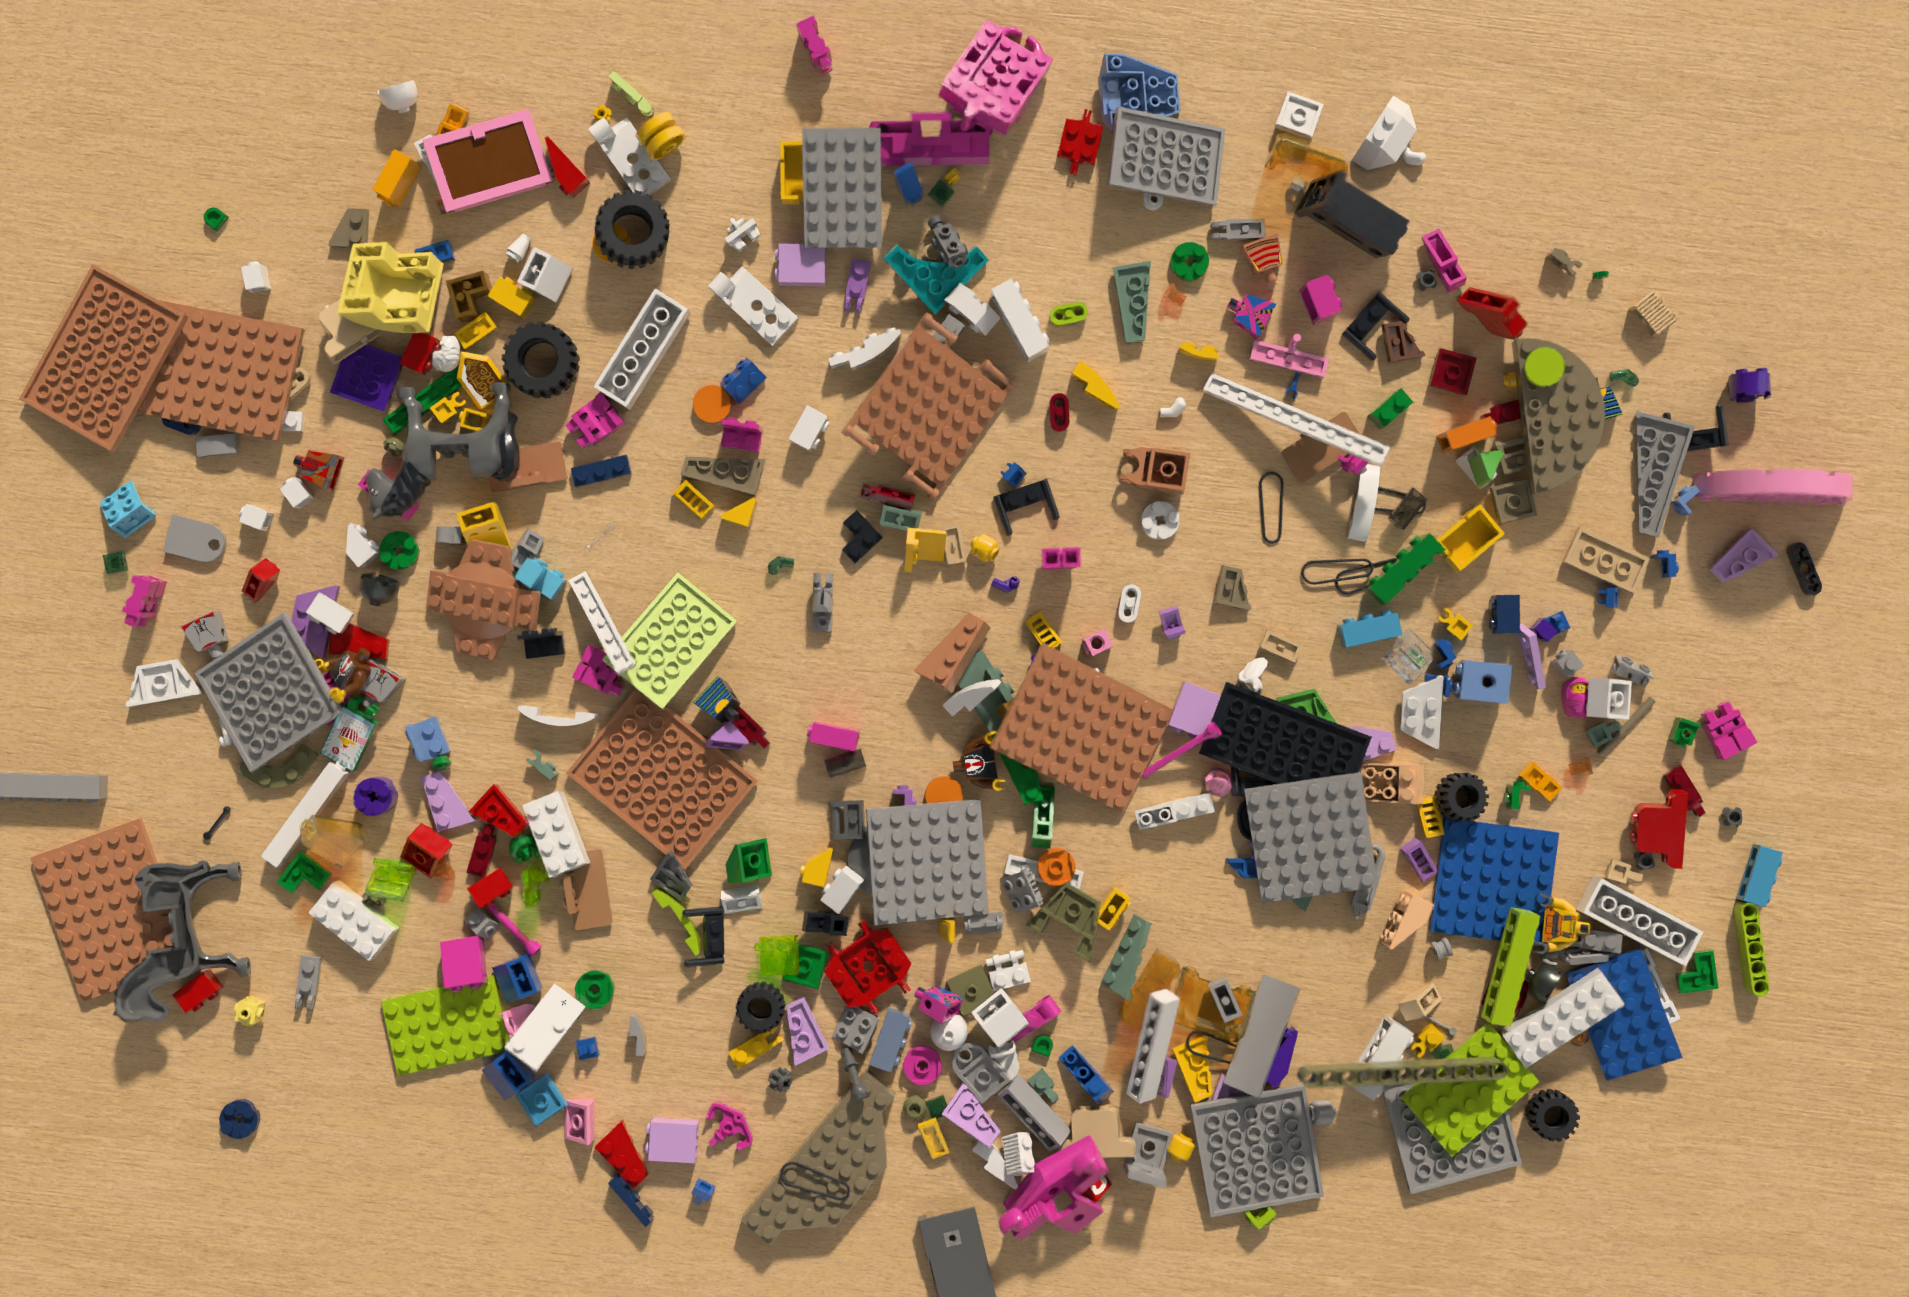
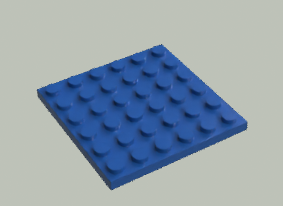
[1429,817,1559,946]

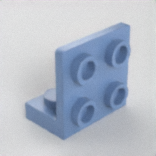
[405,716,451,762]

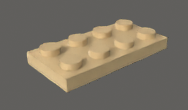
[1562,527,1650,594]

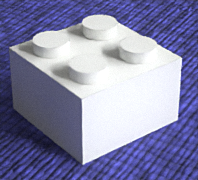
[1586,678,1632,720]

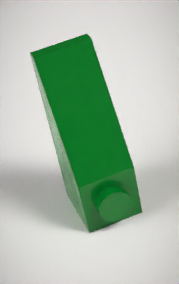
[1031,786,1055,849]

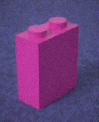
[807,721,860,751]
[440,936,488,993]

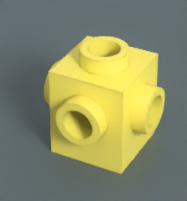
[234,997,265,1026]

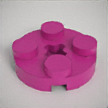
[903,1045,942,1085]

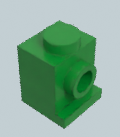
[1668,717,1701,748]

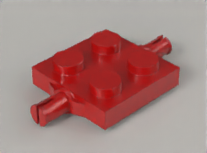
[1057,109,1104,175]

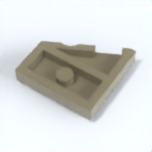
[328,208,369,248]
[1214,565,1251,610]

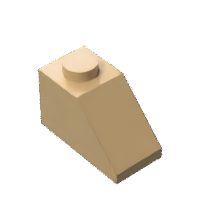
[1398,982,1442,1021]

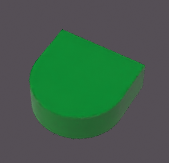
[204,207,229,232]
[1031,1034,1053,1057]

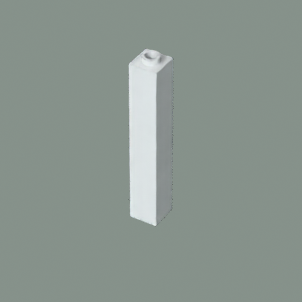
[261,761,350,868]

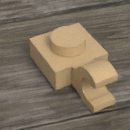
[1605,859,1643,883]

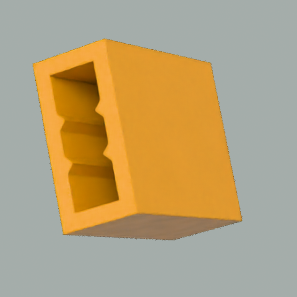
[372,149,422,208]

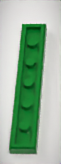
[382,352,478,435]

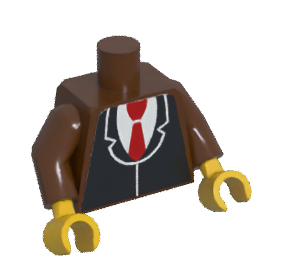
[315,648,371,703]
[953,731,1005,791]

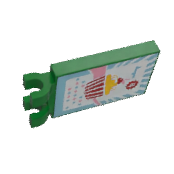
[320,696,380,772]

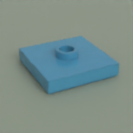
[515,1072,569,1127]

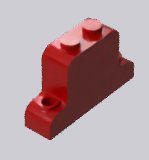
[1457,287,1528,340]
[1629,789,1688,869]

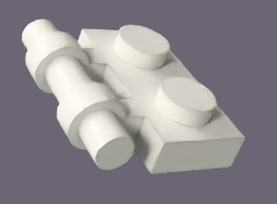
[986,950,1031,991]

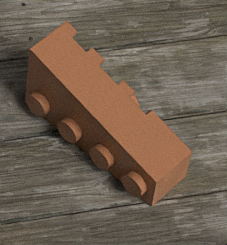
[914,613,991,693]

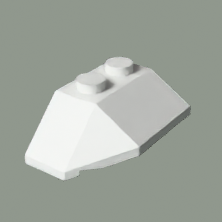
[1351,96,1417,171]

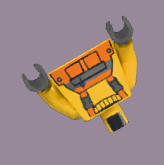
[1534,894,1590,954]

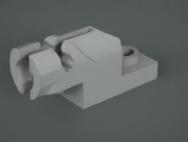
[813,573,833,632]

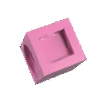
[1082,629,1113,656]

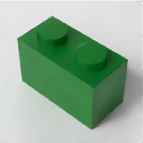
[1367,388,1414,430]

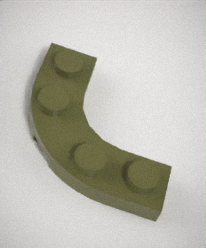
[237,744,319,788]

